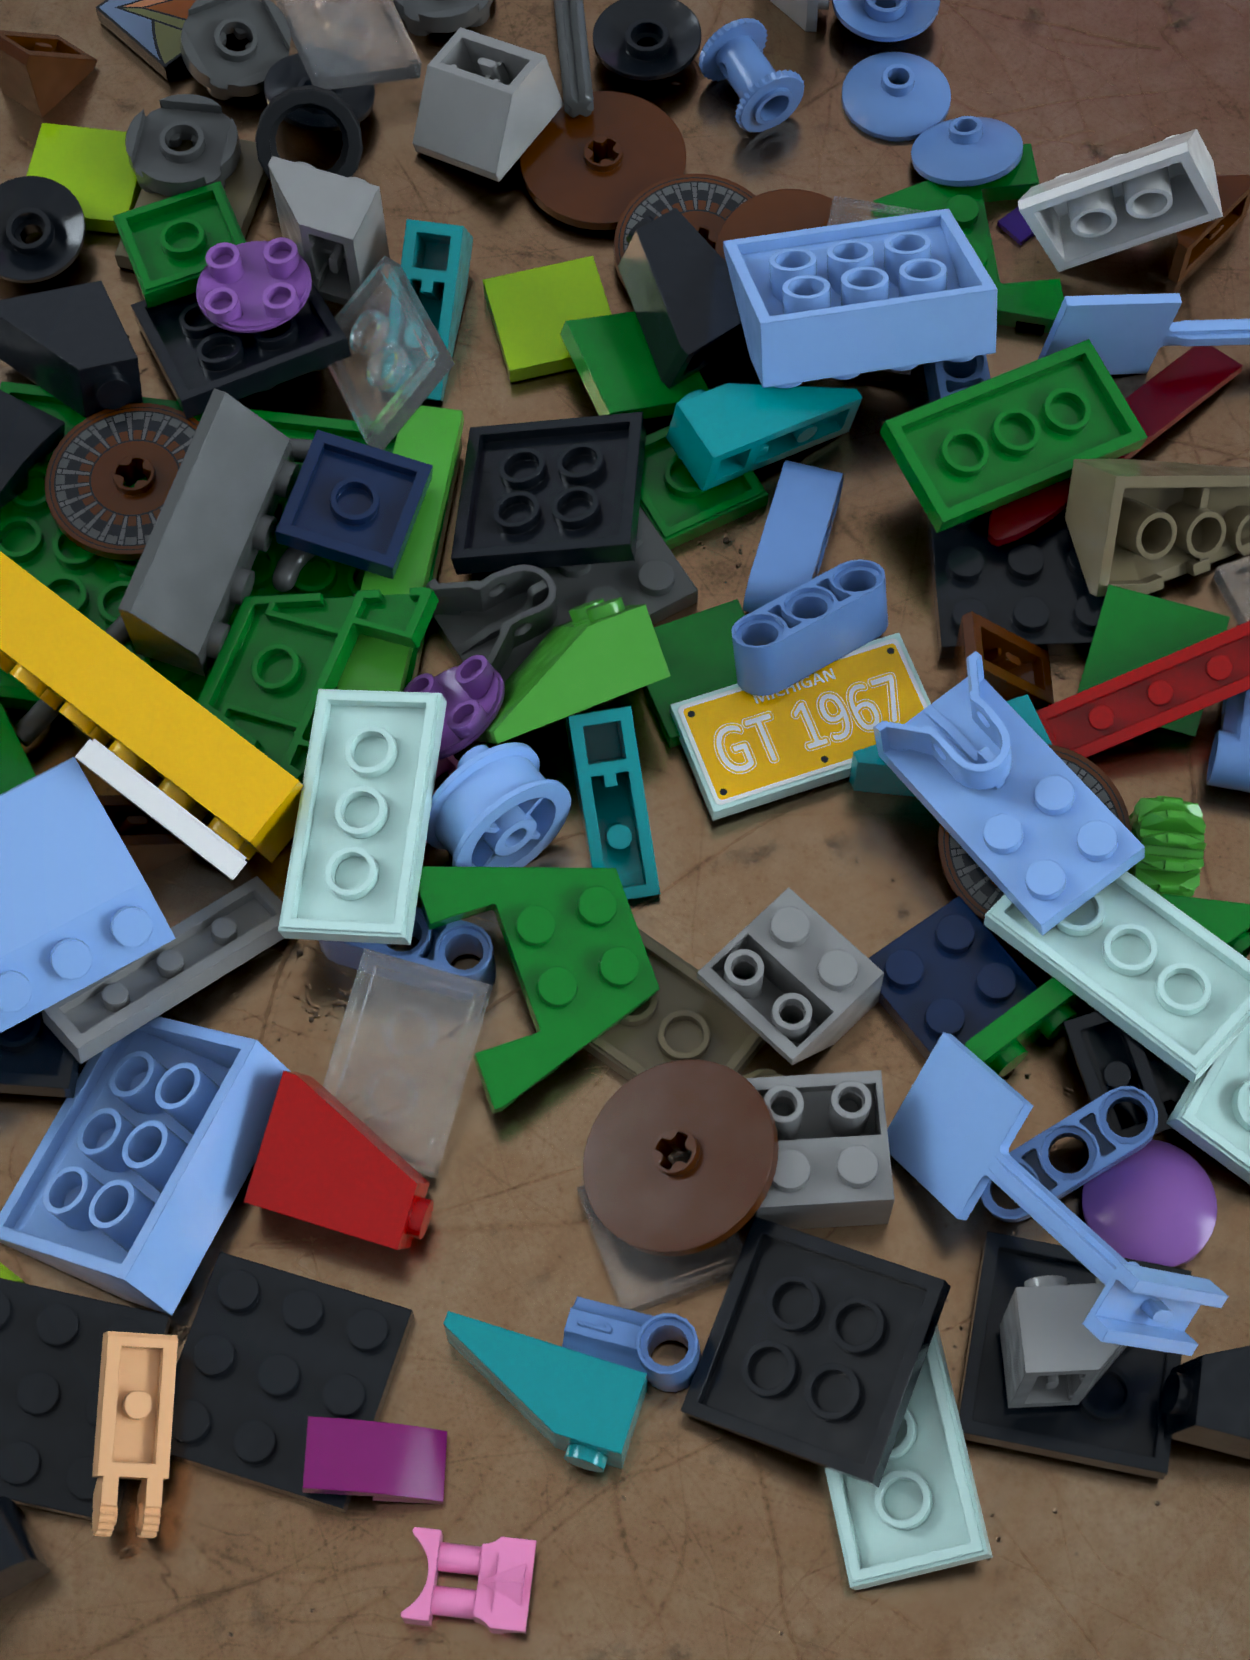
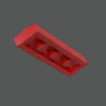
[1036,621,1250,758]

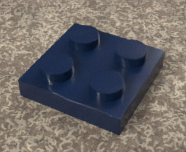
[275,429,433,579]
[869,896,1038,1060]

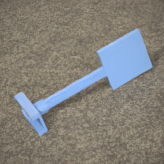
[1038,293,1250,375]
[887,1032,1229,1356]

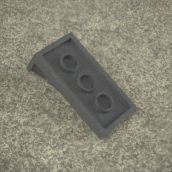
[426,507,698,682]

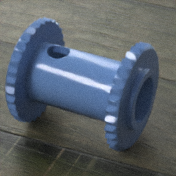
[699,18,805,133]

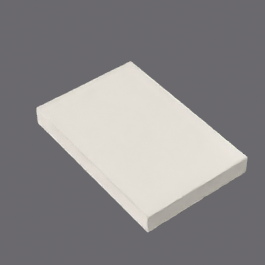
[75,738,247,880]

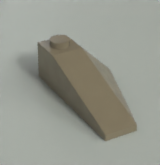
[1065,459,1250,597]

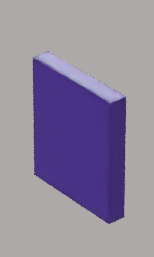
[997,207,1034,245]

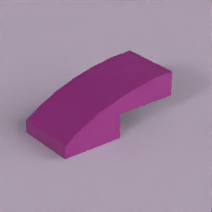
[302,1416,447,1504]

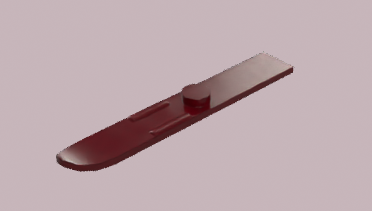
[987,346,1243,547]

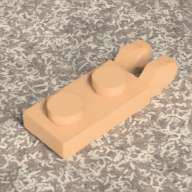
[91,1331,178,1539]

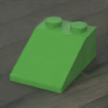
[475,597,671,744]

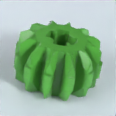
[1127,796,1207,897]

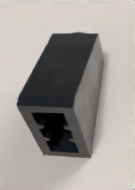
[618,208,746,389]
[0,281,143,418]
[1161,1346,1250,1459]

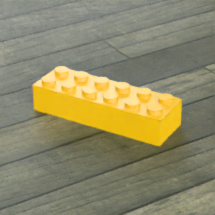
[0,551,304,863]

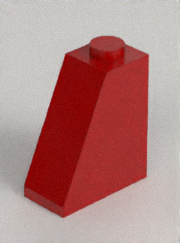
[244,1071,434,1250]

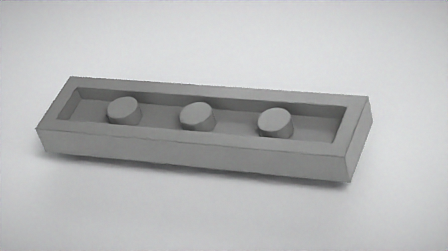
[41,876,284,1064]

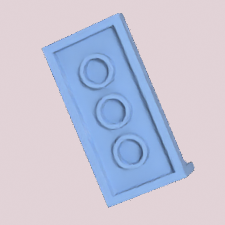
[873,651,1145,936]

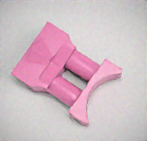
[401,1527,537,1635]

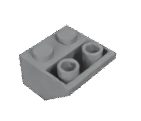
[412,27,564,182]
[268,156,390,311]
[697,887,884,1065]
[747,1070,895,1229]
[999,1275,1127,1408]

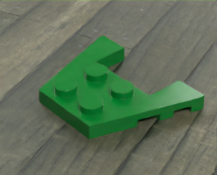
[872,144,1064,333]
[197,587,439,783]
[418,866,660,1114]

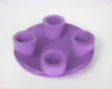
[196,237,312,333]
[403,655,505,760]
[1081,1140,1217,1267]

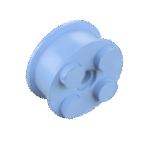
[426,742,571,867]

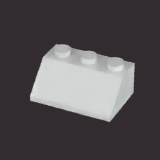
[1018,129,1223,272]

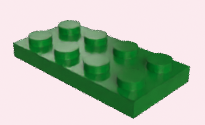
[880,339,1148,533]

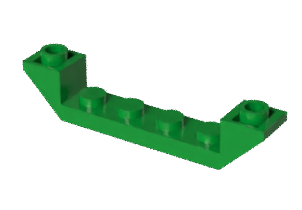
[965,894,1250,1077]

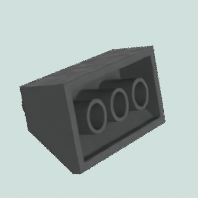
[118,388,300,677]

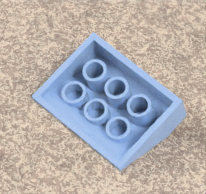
[723,208,998,388]
[0,757,176,1033]
[0,1016,291,1316]

